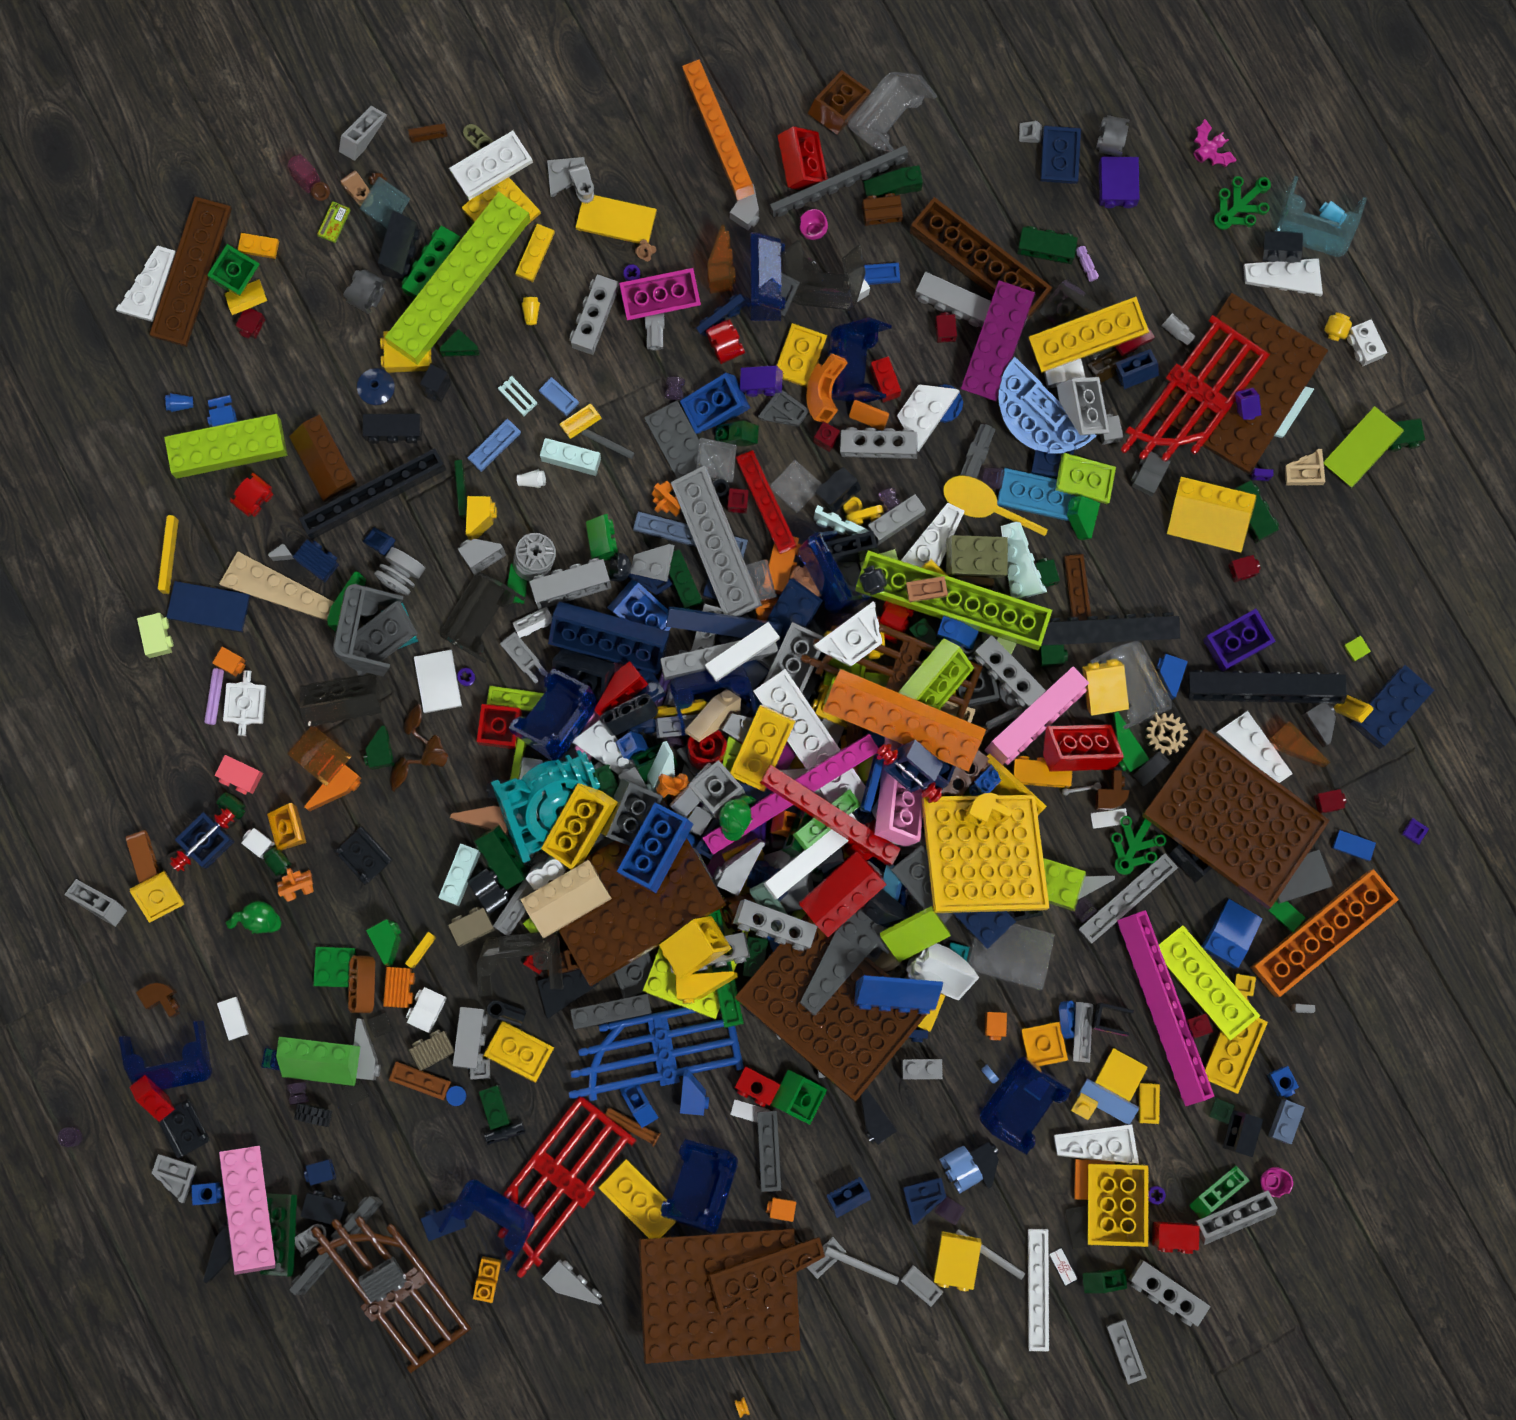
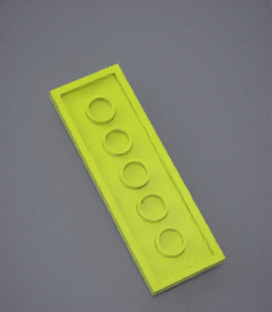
[1159,925,1260,1041]

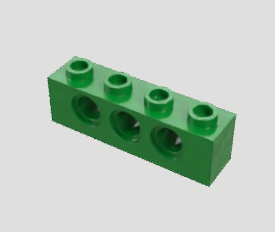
[402,225,461,299]

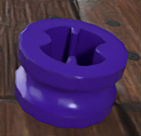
[624,264,641,281]
[457,668,475,686]
[1148,1186,1166,1204]

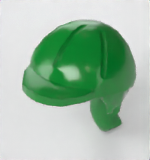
[719,795,756,841]
[225,901,281,934]

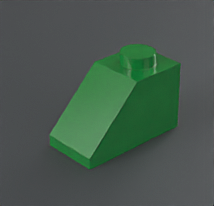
[1067,495,1100,540]

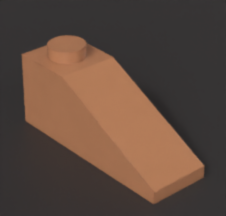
[450,806,509,835]

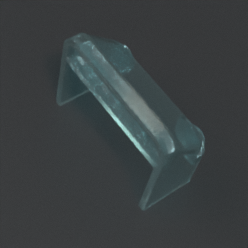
[1275,176,1367,257]

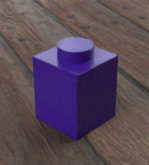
[1235,388,1262,420]

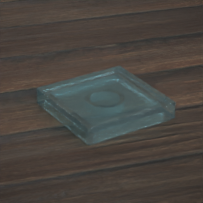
[360,177,410,228]

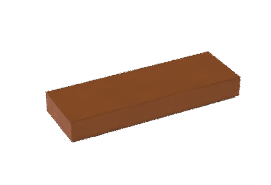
[389,1062,451,1100]

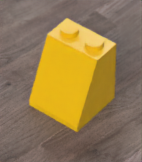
[659,916,732,979]

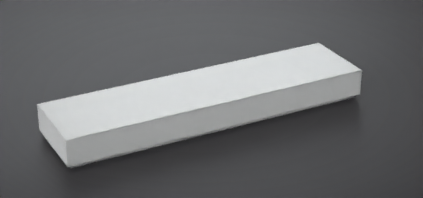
[705,622,780,682]

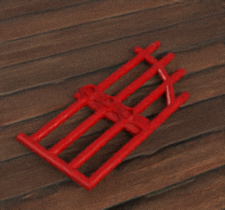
[1120,315,1270,462]
[497,1096,636,1278]

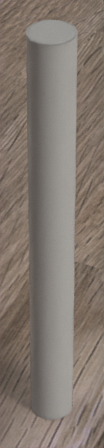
[955,1229,1025,1280]
[824,1247,899,1285]

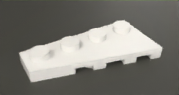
[1243,258,1323,296]

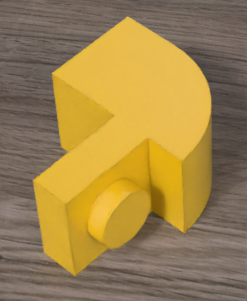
[964,793,1012,827]

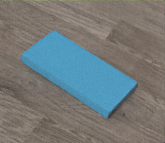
[997,468,1076,521]

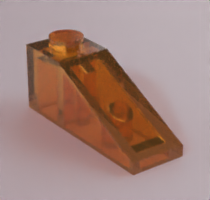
[1269,721,1330,767]

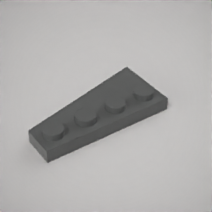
[800,930,866,1016]

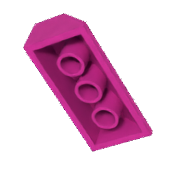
[619,268,701,320]

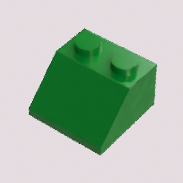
[207,244,260,296]
[366,919,402,967]
[771,1070,827,1125]

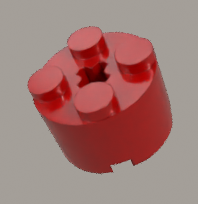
[706,319,745,364]
[230,473,274,517]
[877,601,913,644]
[688,730,727,770]

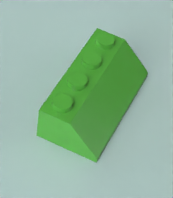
[276,1037,361,1086]

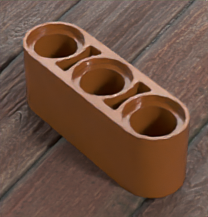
[126,830,160,884]
[348,956,375,1013]

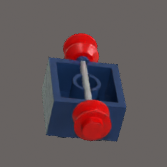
[877,740,943,803]
[170,808,235,872]

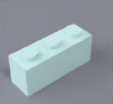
[540,438,601,476]
[438,843,481,906]

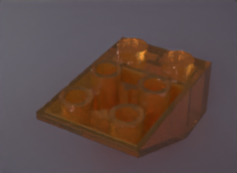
[707,225,736,294]

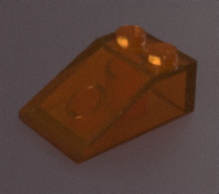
[288,725,351,786]

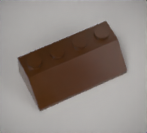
[289,414,357,502]

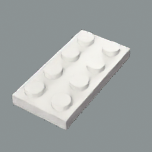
[449,131,533,200]

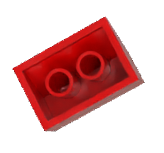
[778,126,828,190]

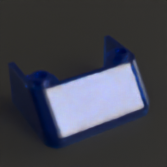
[751,233,785,321]
[829,317,892,403]
[798,531,871,614]
[670,665,757,736]
[119,1021,212,1090]
[438,1179,535,1272]

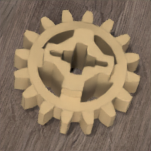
[1145,713,1188,755]

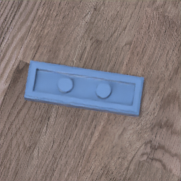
[468,419,521,472]
[1077,1078,1139,1125]

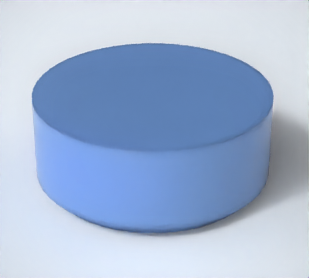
[982,1064,999,1084]

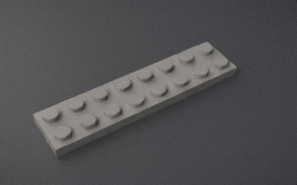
[671,466,762,617]

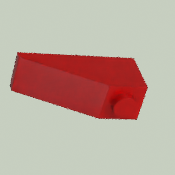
[594,661,648,717]

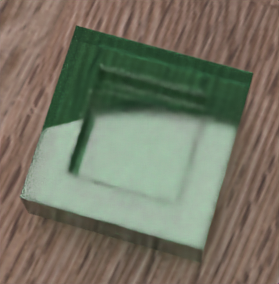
[1208,1098,1235,1124]

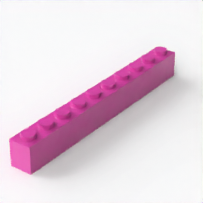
[703,733,879,854]
[1117,910,1214,1106]

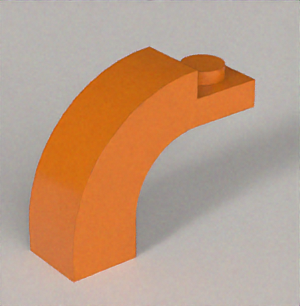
[806,353,848,423]

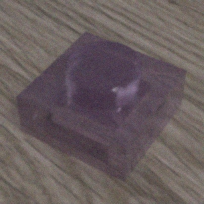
[982,468,1005,489]

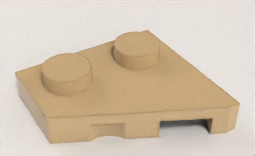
[1284,449,1325,486]

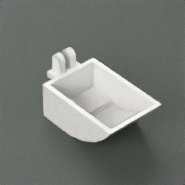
[907,943,979,1001]

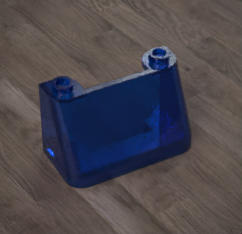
[509,668,598,761]
[980,1057,1072,1155]
[661,1139,738,1233]

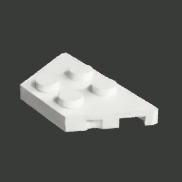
[897,385,960,452]
[813,601,882,667]

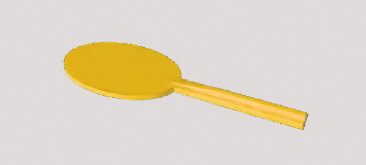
[944,476,1048,536]

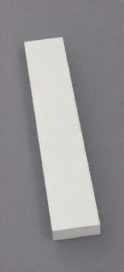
[763,813,858,899]
[1028,1229,1049,1351]

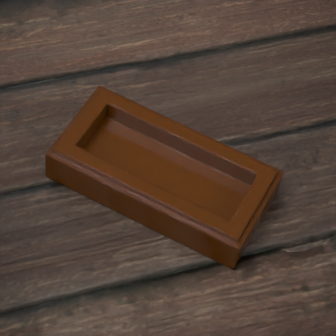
[408,123,448,143]

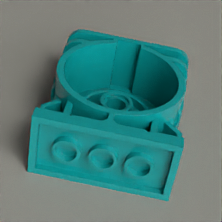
[491,750,600,863]

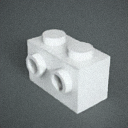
[1347,319,1387,366]

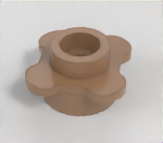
[635,239,656,262]

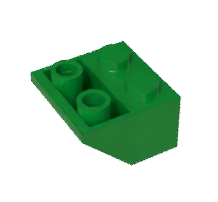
[586,514,618,561]

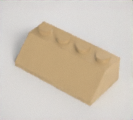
[521,860,612,938]

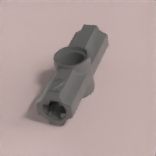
[960,424,996,479]

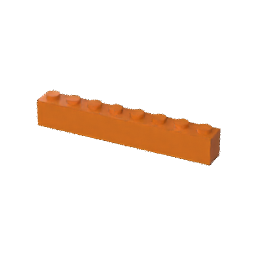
[682,59,755,201]

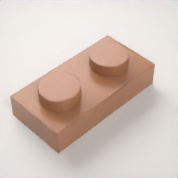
[906,576,948,603]

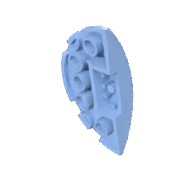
[998,357,1096,454]

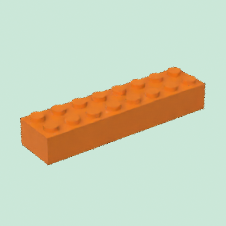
[823,669,986,772]
[1250,869,1399,998]

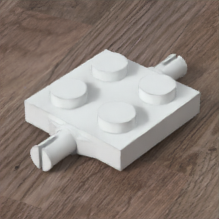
[223,671,266,736]

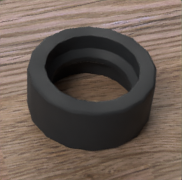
[1133,751,1170,786]

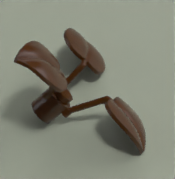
[390,703,448,792]

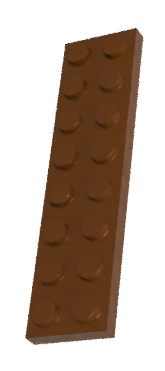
[149,197,232,347]

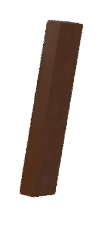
[1064,554,1091,621]

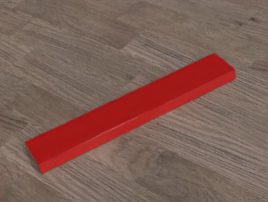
[736,450,797,554]

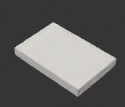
[414,650,462,713]

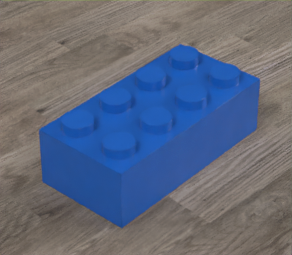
[617,803,694,893]

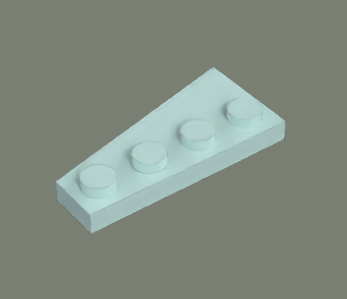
[1001,522,1047,599]

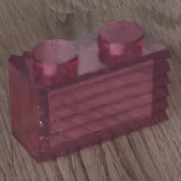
[288,154,321,193]

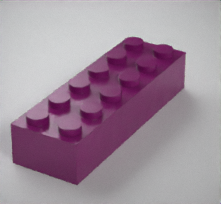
[961,280,1035,402]

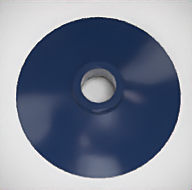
[357,368,395,405]

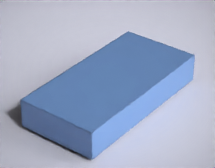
[539,377,579,417]

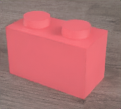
[215,755,263,795]

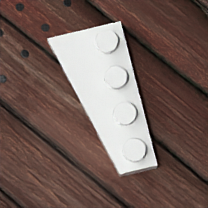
[116,246,176,322]
[901,503,964,567]
[1216,711,1293,783]
[1054,1125,1139,1165]

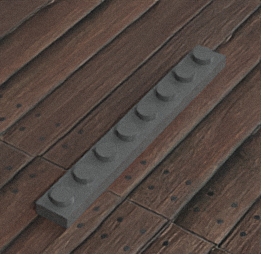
[770,146,908,217]

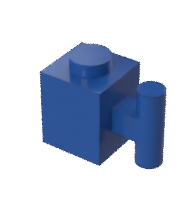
[207,395,237,427]

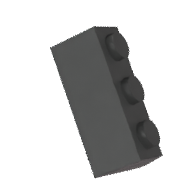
[601,778,663,846]

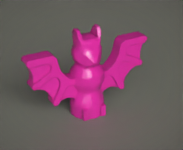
[1194,119,1236,167]

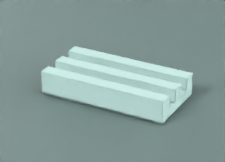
[498,376,537,416]

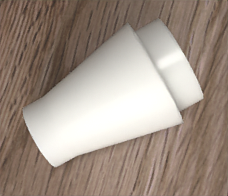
[517,469,546,488]

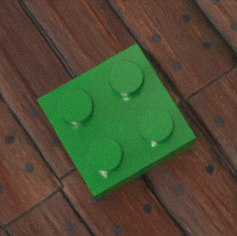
[314,947,356,987]

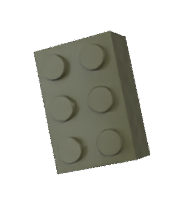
[946,535,1008,578]

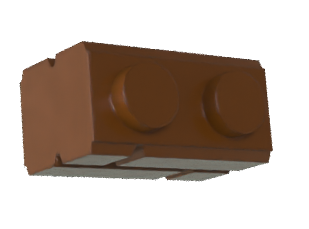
[862,193,903,226]

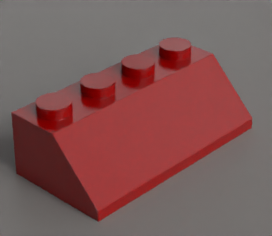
[1043,725,1124,772]
[799,851,887,937]

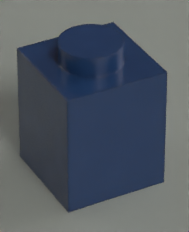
[304,1159,336,1185]

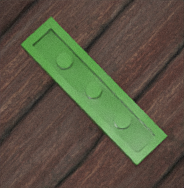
[793,789,861,850]

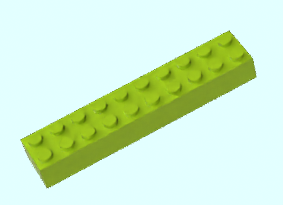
[385,192,530,365]
[855,551,1052,650]

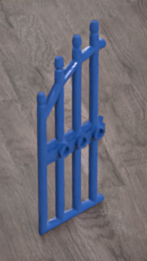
[569,1007,744,1101]

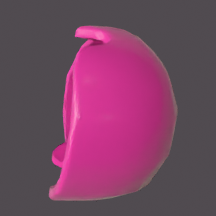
[800,209,828,240]
[1260,1167,1293,1198]

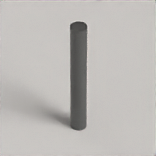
[581,429,635,459]

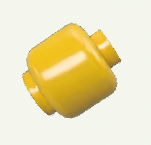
[1324,312,1352,342]

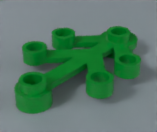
[1214,176,1271,230]
[1110,810,1166,875]

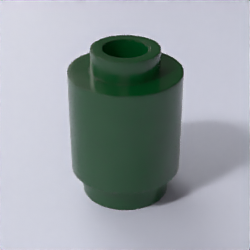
[216,792,246,820]
[263,847,291,877]

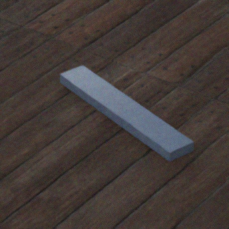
[633,512,748,557]

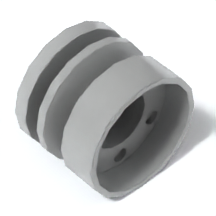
[513,533,556,581]
[374,547,426,596]

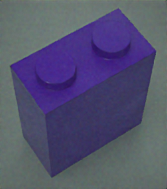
[1099,157,1139,208]

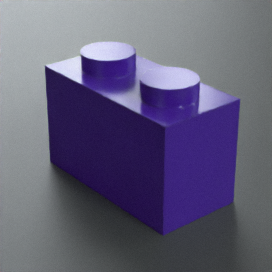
[740,366,783,397]

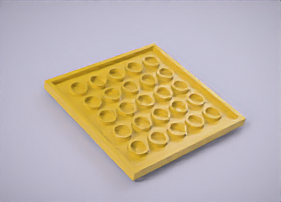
[921,795,1049,913]

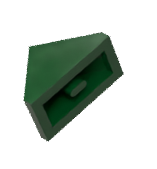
[440,329,480,357]

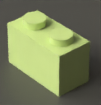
[137,613,173,658]

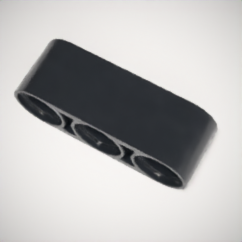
[600,694,658,736]

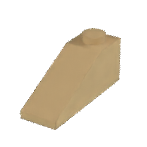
[685,689,741,742]

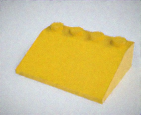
[1167,477,1256,553]
[1088,1164,1148,1247]

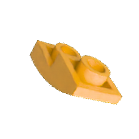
[473,1256,502,1303]

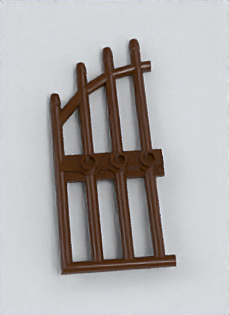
[800,623,983,719]
[311,1216,472,1373]

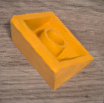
[267,803,307,850]

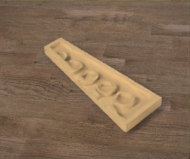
[219,552,334,621]

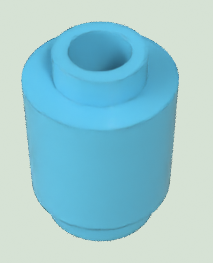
[1319,201,1348,227]

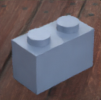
[1268,1100,1305,1144]

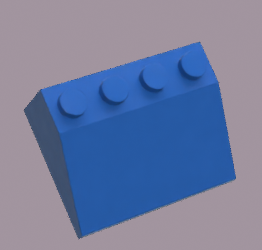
[854,975,943,1014]

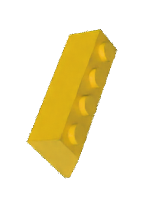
[541,783,618,870]

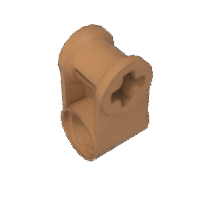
[340,170,373,208]

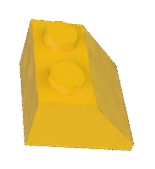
[466,496,497,541]

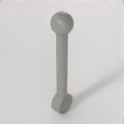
[1062,783,1101,795]

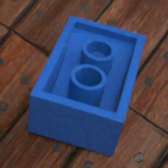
[680,373,750,434]
[607,579,671,631]
[1201,899,1263,969]

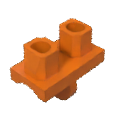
[652,481,681,517]
[656,773,690,800]
[277,868,313,902]

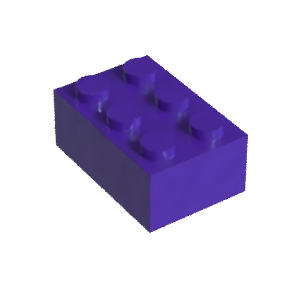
[1203,609,1276,672]

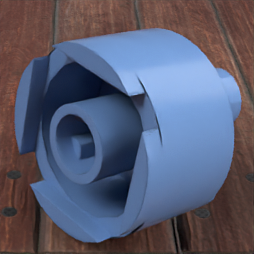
[939,1146,983,1194]

